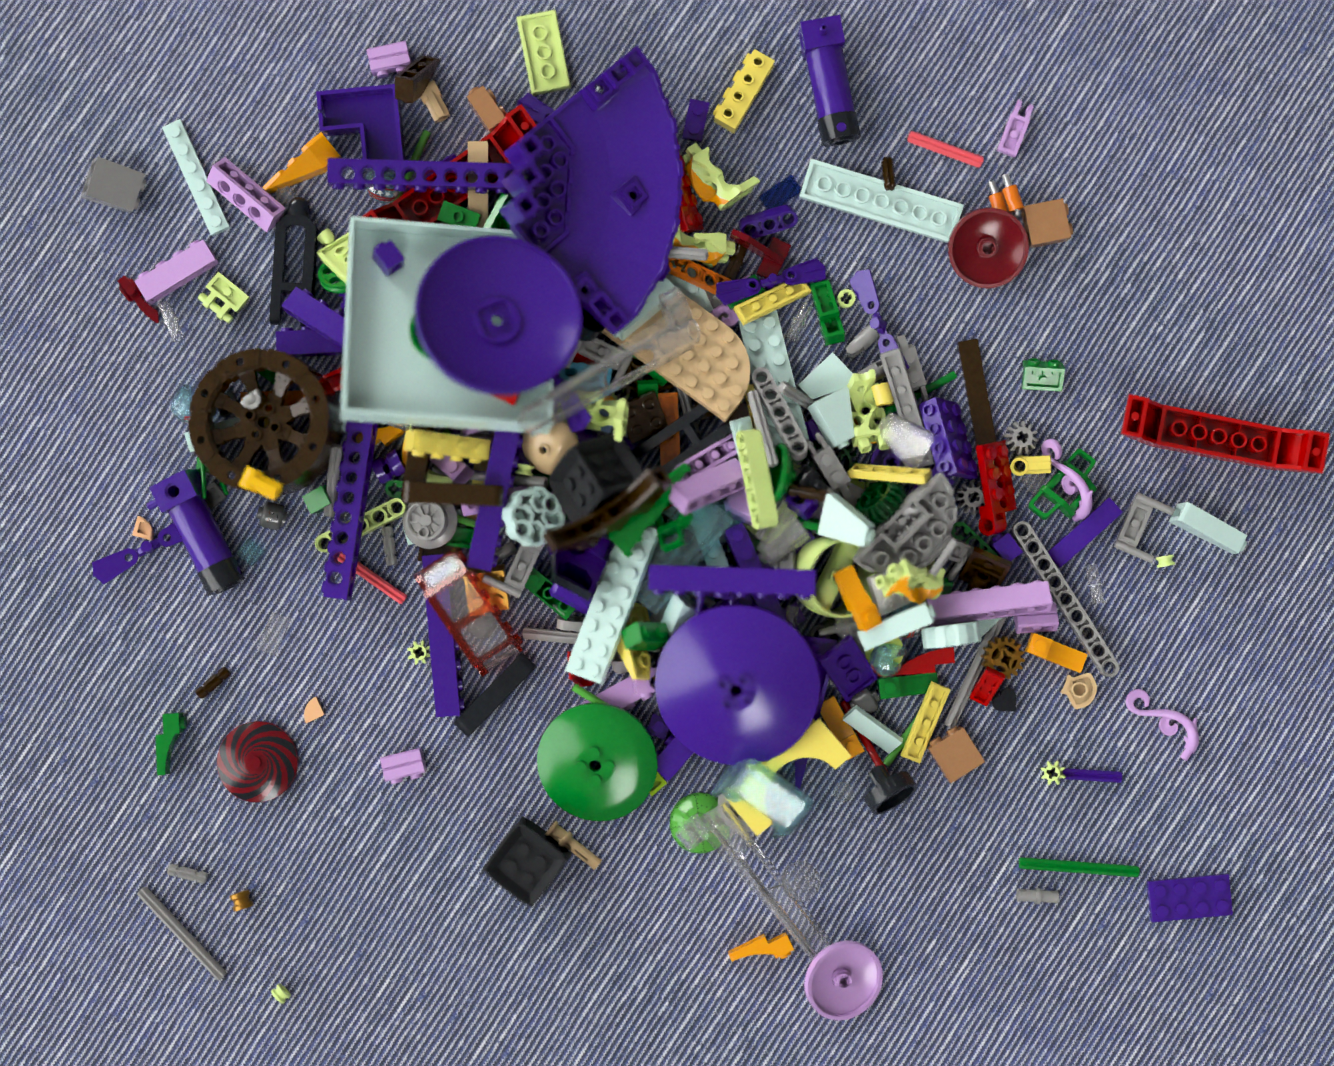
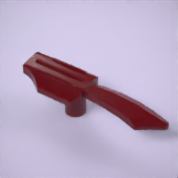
[117,275,159,324]

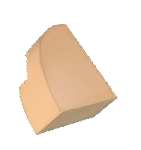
[132,516,154,541]
[304,696,325,723]

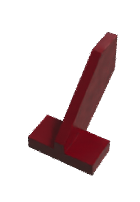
[730,229,791,278]

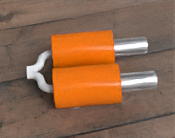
[988,173,1024,217]

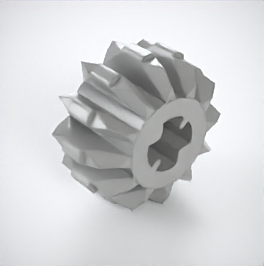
[1004,421,1039,455]
[955,481,985,515]

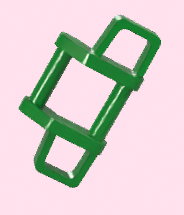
[1028,449,1097,520]
[656,496,693,553]

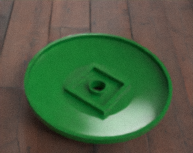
[537,703,658,821]

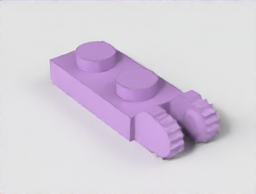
[996,100,1034,158]

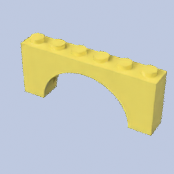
[726,719,851,836]

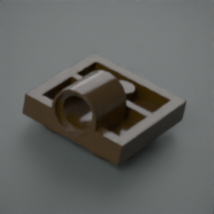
[627,390,668,443]
[958,546,1012,590]

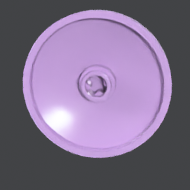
[805,941,883,1020]

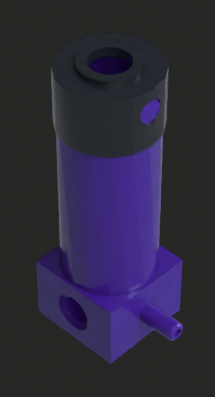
[798,15,861,147]
[146,469,245,596]

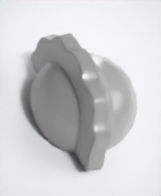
[240,389,261,409]

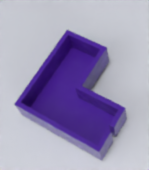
[316,84,406,172]

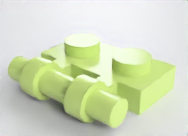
[198,272,250,324]

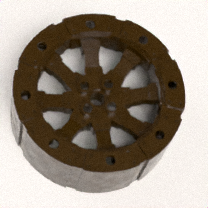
[188,348,343,495]

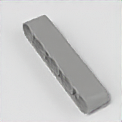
[752,367,808,460]

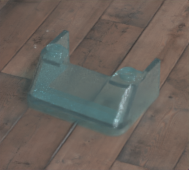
[711,759,814,839]

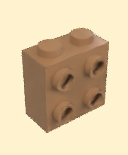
[466,86,507,133]
[1020,198,1073,249]
[927,726,985,783]

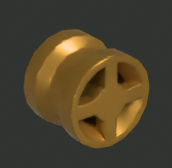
[229,889,254,912]

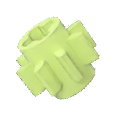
[407,640,431,665]
[1041,761,1066,785]

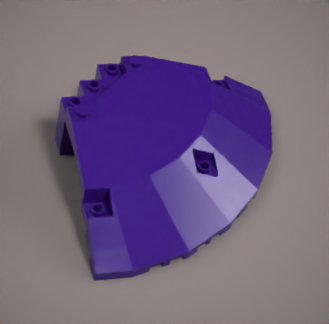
[499,45,684,335]

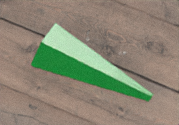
[606,462,692,558]

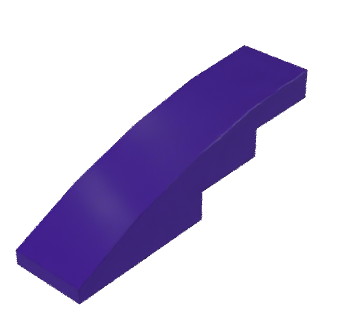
[1048,497,1123,568]

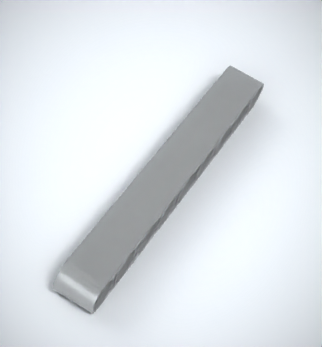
[1012,521,1119,677]

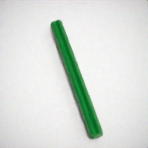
[1018,857,1140,877]

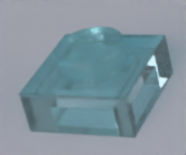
[236,538,265,567]

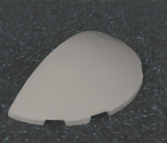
[852,473,957,575]

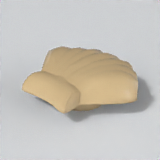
[1061,673,1097,709]

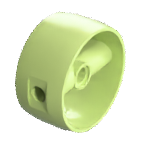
[796,536,878,618]

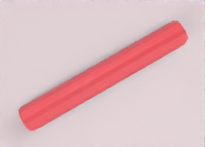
[907,131,984,168]
[338,553,407,604]

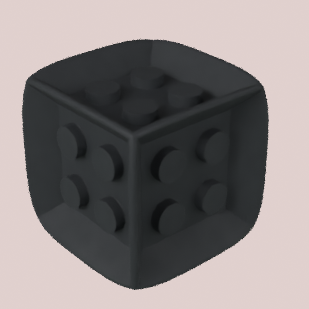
[549,435,644,522]
[482,816,571,907]

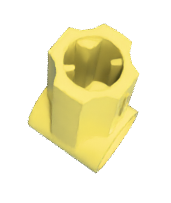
[871,382,895,407]
[1010,455,1052,476]

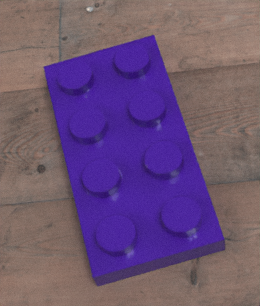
[1147,873,1233,922]

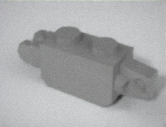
[896,335,929,402]
[806,432,852,500]

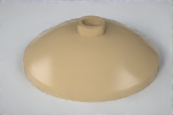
[522,416,579,475]

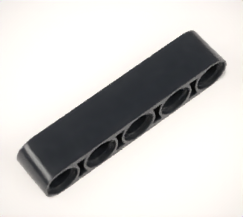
[453,652,537,737]

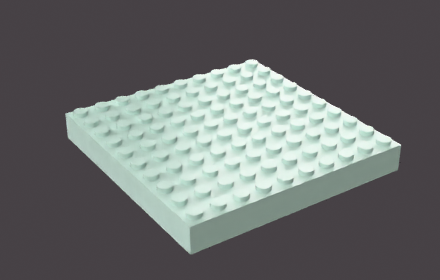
[340,216,553,434]

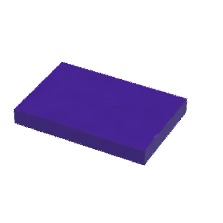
[817,634,878,702]

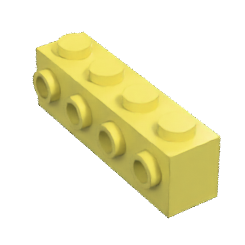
[713,49,775,134]
[403,430,491,464]

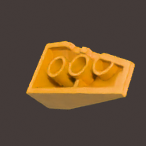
[263,132,341,194]

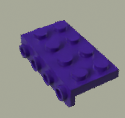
[919,397,978,480]

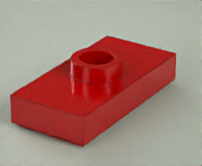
[969,666,1005,707]

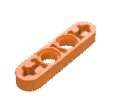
[668,258,731,295]

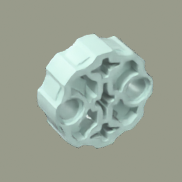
[502,486,565,547]
[921,621,982,649]

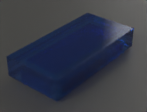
[758,174,802,210]

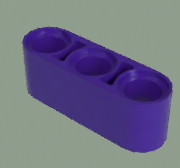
[738,205,798,239]

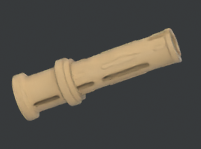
[545,821,602,870]

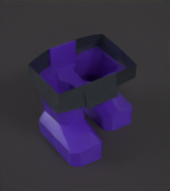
[547,519,615,614]

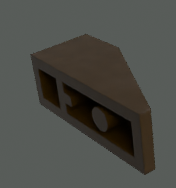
[395,55,440,103]

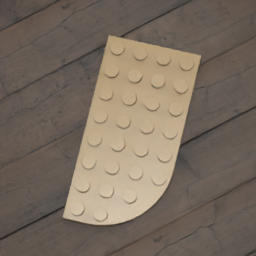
[602,290,750,422]

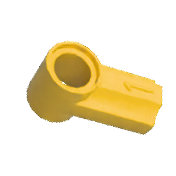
[238,466,283,500]

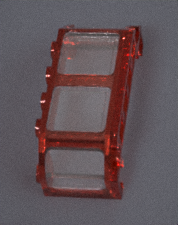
[414,548,523,677]

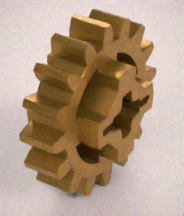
[980,636,1025,680]

